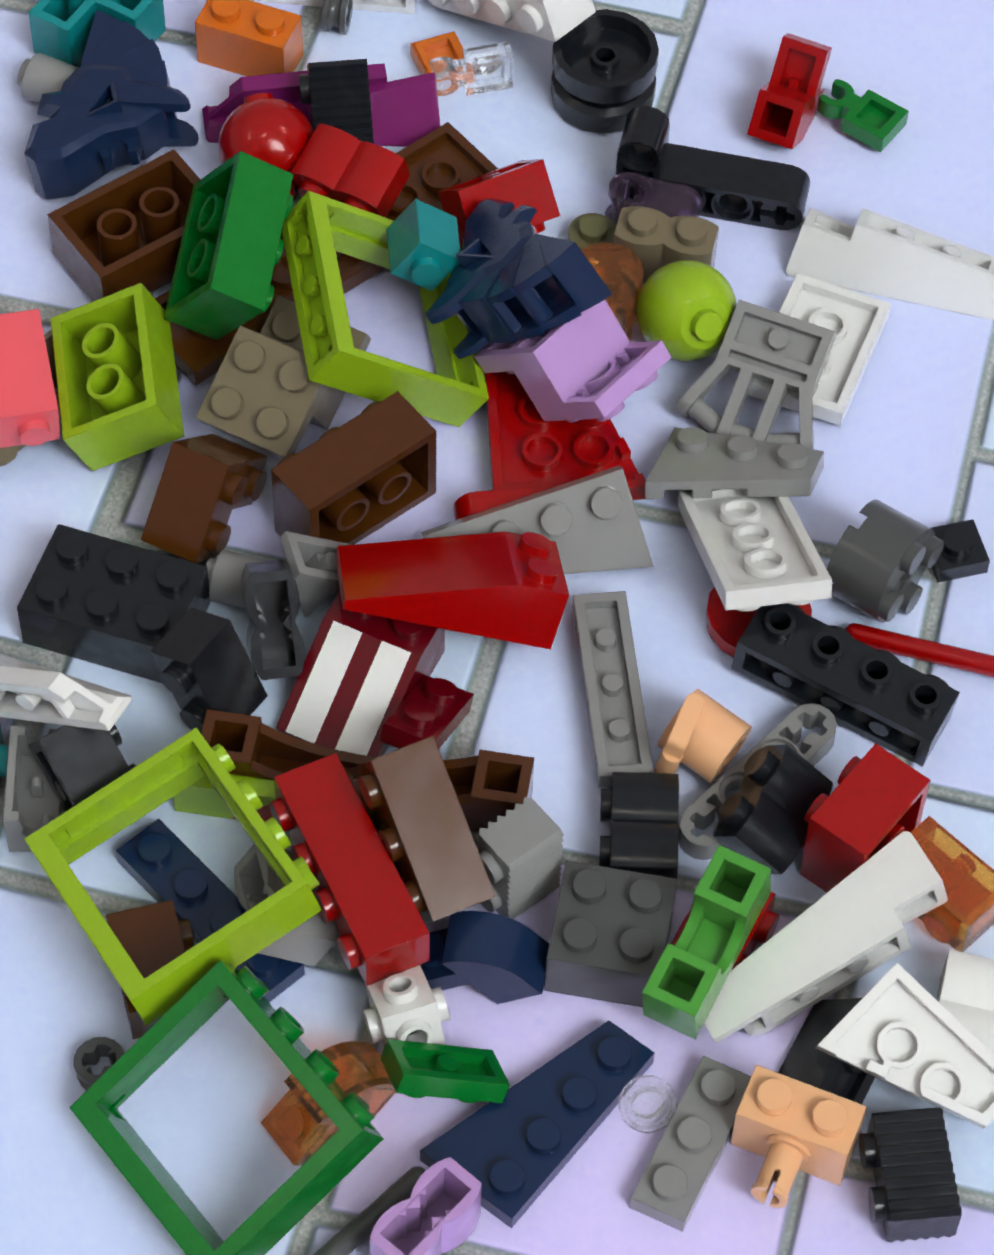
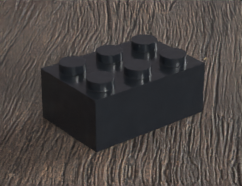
[17,524,211,684]

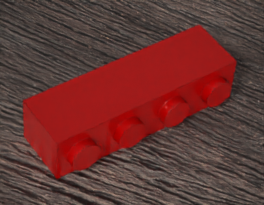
[269,753,430,986]

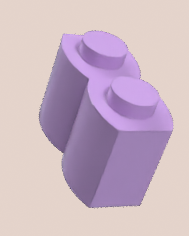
[369,1157,482,1255]

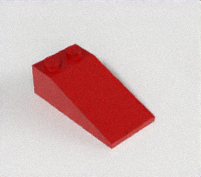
[335,531,569,650]

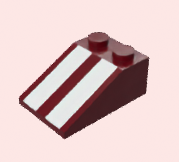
[276,591,445,757]

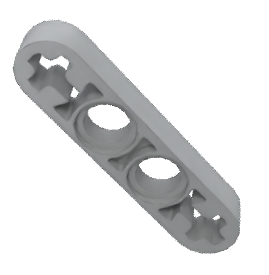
[678,703,837,860]

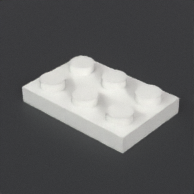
[748,273,891,426]

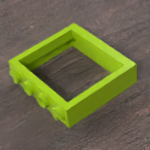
[282,190,489,427]
[24,727,322,1026]

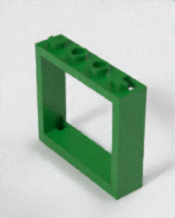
[69,960,384,1255]

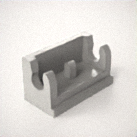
[3,726,65,852]

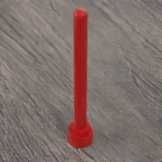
[845,623,994,677]

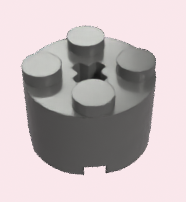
[827,499,944,623]

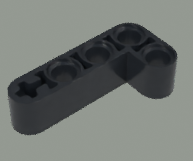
[615,106,810,230]

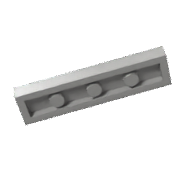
[572,591,654,788]

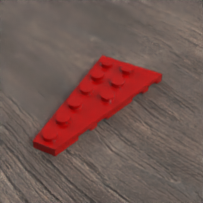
[484,372,646,500]

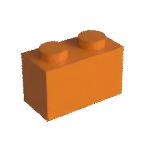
[195,0,303,76]

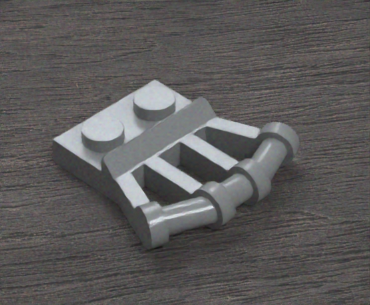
[675,299,836,449]

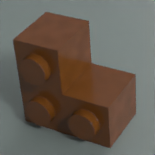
[141,434,268,563]

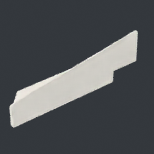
[786,208,994,321]
[0,654,132,731]
[704,831,948,1043]

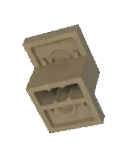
[195,295,371,459]

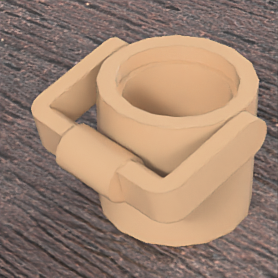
[654,689,752,784]

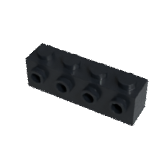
[731,603,960,767]

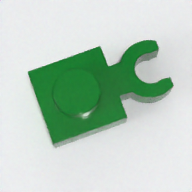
[817,79,909,153]

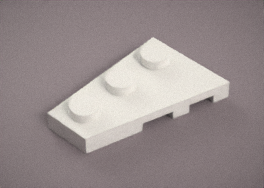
[816,963,994,1129]

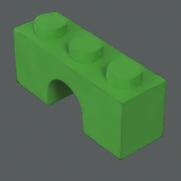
[642,845,771,1040]

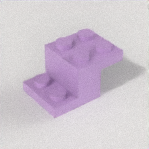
[474,300,671,423]

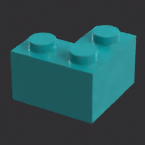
[28,0,166,66]

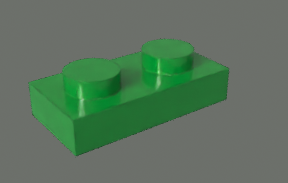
[380,1039,510,1103]

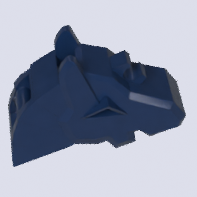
[24,10,199,199]
[426,199,613,359]

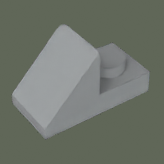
[280,531,352,617]

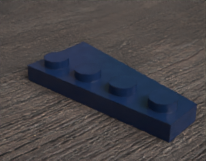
[420,1020,655,1228]

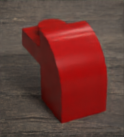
[747,33,832,149]

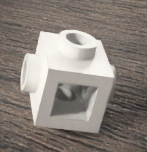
[362,965,450,1047]

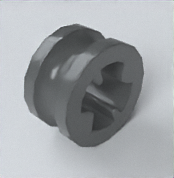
[321,0,353,34]
[73,1037,124,1091]

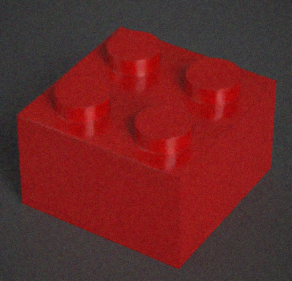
[799,743,931,893]

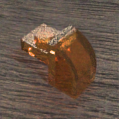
[260,1041,396,1166]

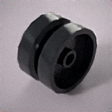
[551,9,659,134]

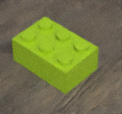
[50,283,185,471]

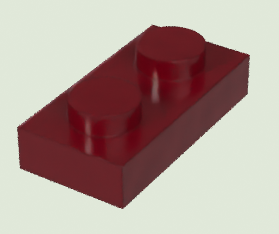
[379,675,474,749]

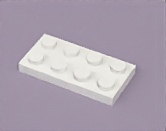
[678,489,832,612]

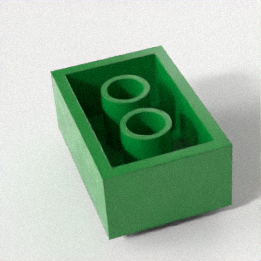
[164,151,294,340]

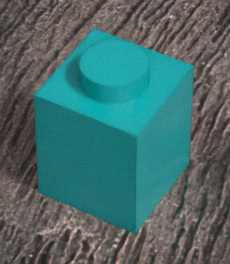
[386,199,460,291]

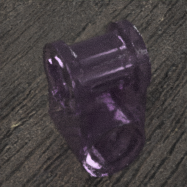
[605,172,703,226]

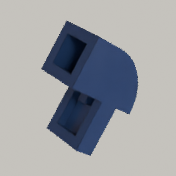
[420,911,549,1004]

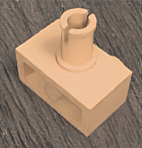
[731,1065,867,1208]

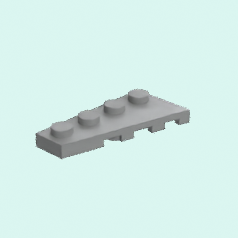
[421,465,654,574]

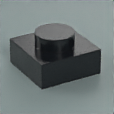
[931,519,990,583]

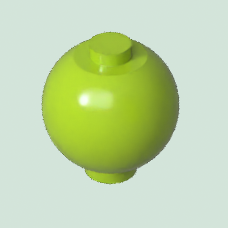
[636,260,737,361]

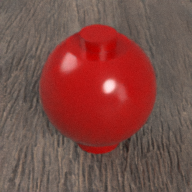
[218,93,314,201]

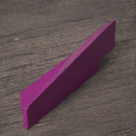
[202,63,440,147]

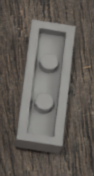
[629,1055,751,1232]

